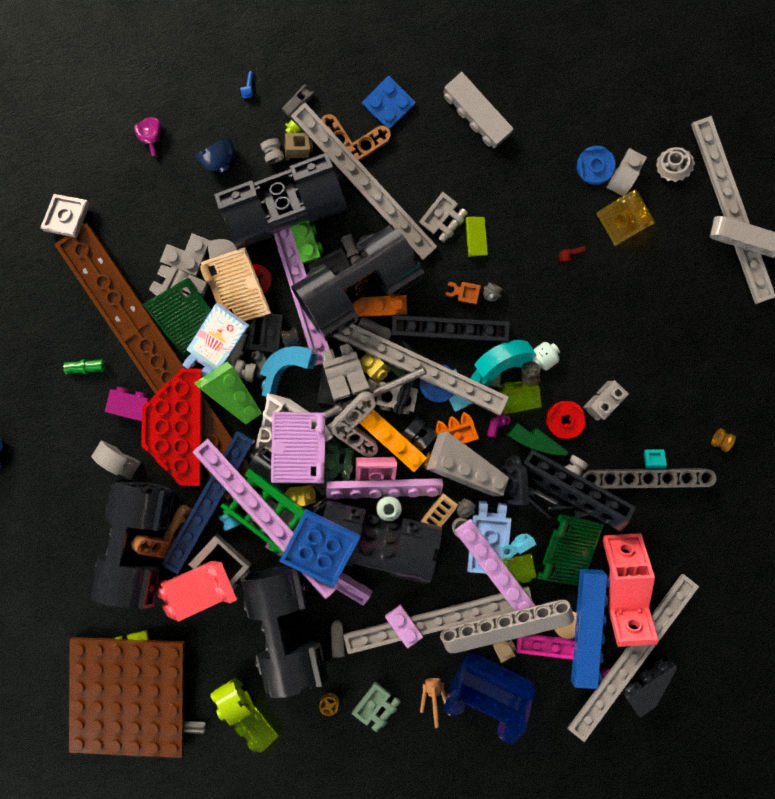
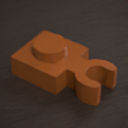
[446,282,481,305]

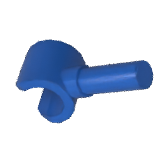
[241,71,253,99]

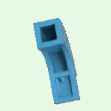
[260,346,318,397]

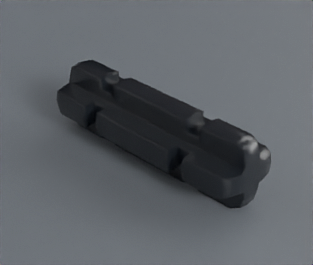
[393,380,414,414]

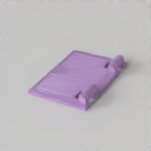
[271,412,325,483]

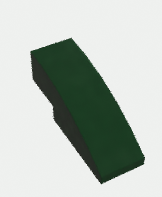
[506,423,568,455]

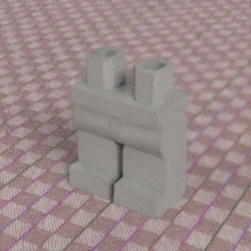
[149,265,209,297]
[322,343,369,402]
[583,380,629,421]

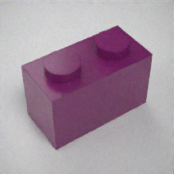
[105,387,152,421]

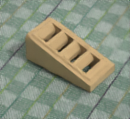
[420,492,458,527]

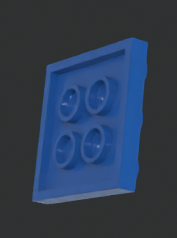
[279,509,360,587]

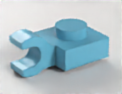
[499,533,536,560]

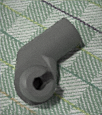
[251,350,267,379]

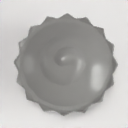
[656,147,695,182]

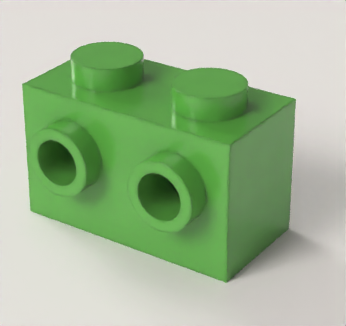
[291,220,324,265]

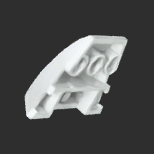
[255,393,333,452]

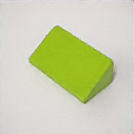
[465,217,488,257]

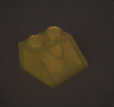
[597,190,655,246]

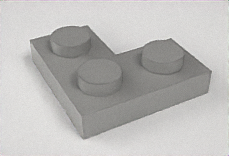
[160,233,210,277]

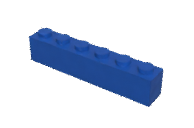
[571,569,609,689]

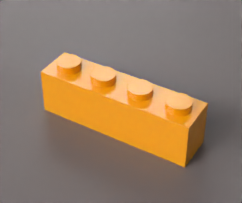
[360,409,427,472]

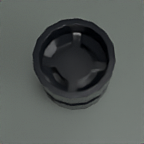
[401,416,437,452]

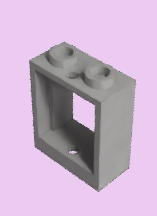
[189,534,251,590]

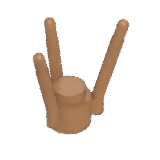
[420,678,451,728]

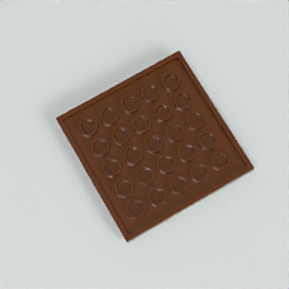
[69,637,185,758]

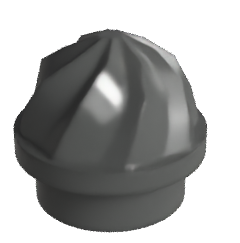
[483,282,503,302]
[457,498,476,518]

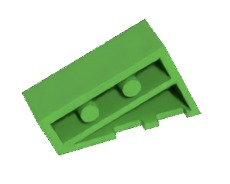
[194,362,262,424]

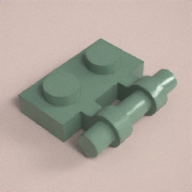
[352,682,401,732]

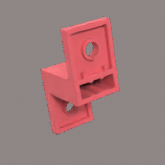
[603,533,658,647]
[157,561,237,622]

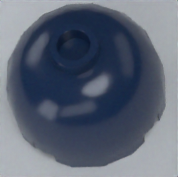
[195,137,235,173]

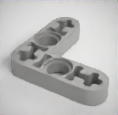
[331,392,378,457]

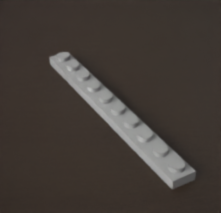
[291,103,437,260]
[691,116,775,304]
[333,324,509,416]
[568,574,699,742]
[343,586,532,654]

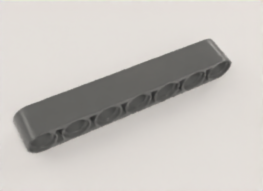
[581,468,716,488]

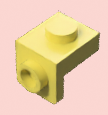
[359,353,390,383]
[285,484,316,506]

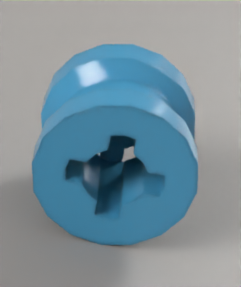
[219,509,242,531]

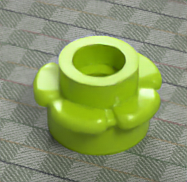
[285,120,303,133]

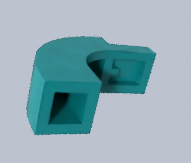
[470,340,536,387]

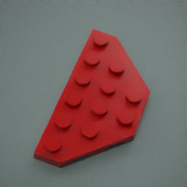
[142,369,202,486]

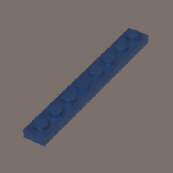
[161,431,255,575]

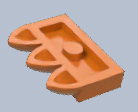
[436,412,479,444]

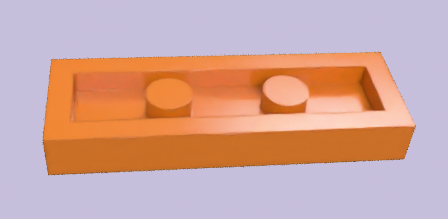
[352,295,407,317]

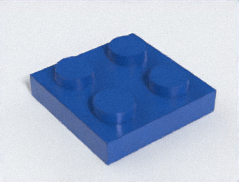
[362,75,416,130]

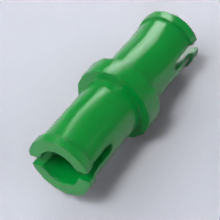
[64,359,105,374]

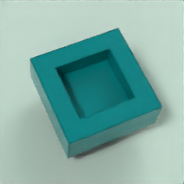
[644,450,667,470]

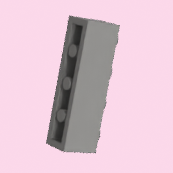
[443,72,513,149]

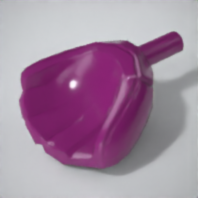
[134,117,161,156]

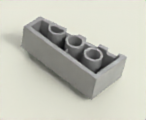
[426,431,509,496]

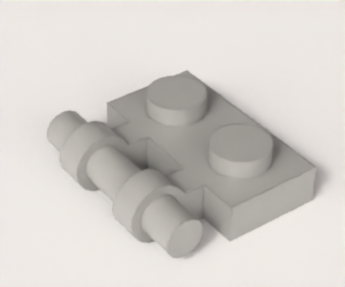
[419,192,468,243]

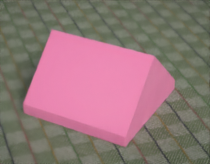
[356,457,397,481]

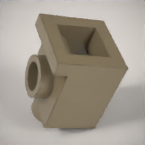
[284,133,313,160]
[492,639,516,663]

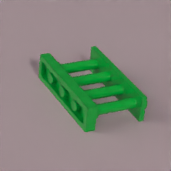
[220,469,305,554]

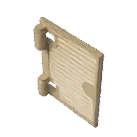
[200,247,271,321]

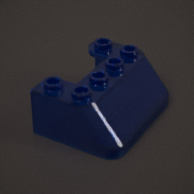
[443,653,535,745]

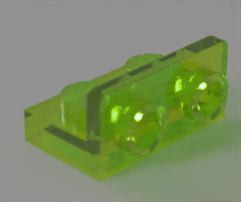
[498,378,542,414]
[502,553,536,583]
[234,706,278,752]

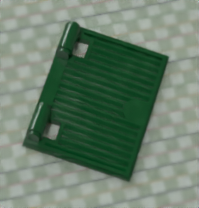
[143,277,212,357]
[538,514,604,586]

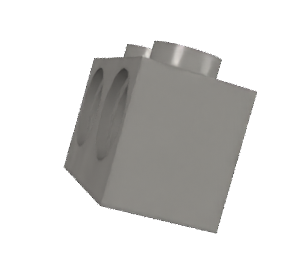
[376,382,418,415]

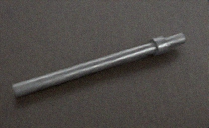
[323,367,427,419]

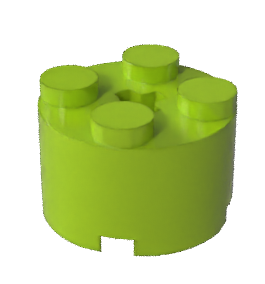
[210,678,254,726]

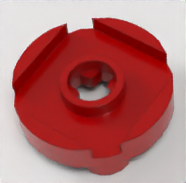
[546,401,585,439]

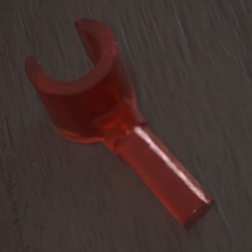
[559,246,585,261]

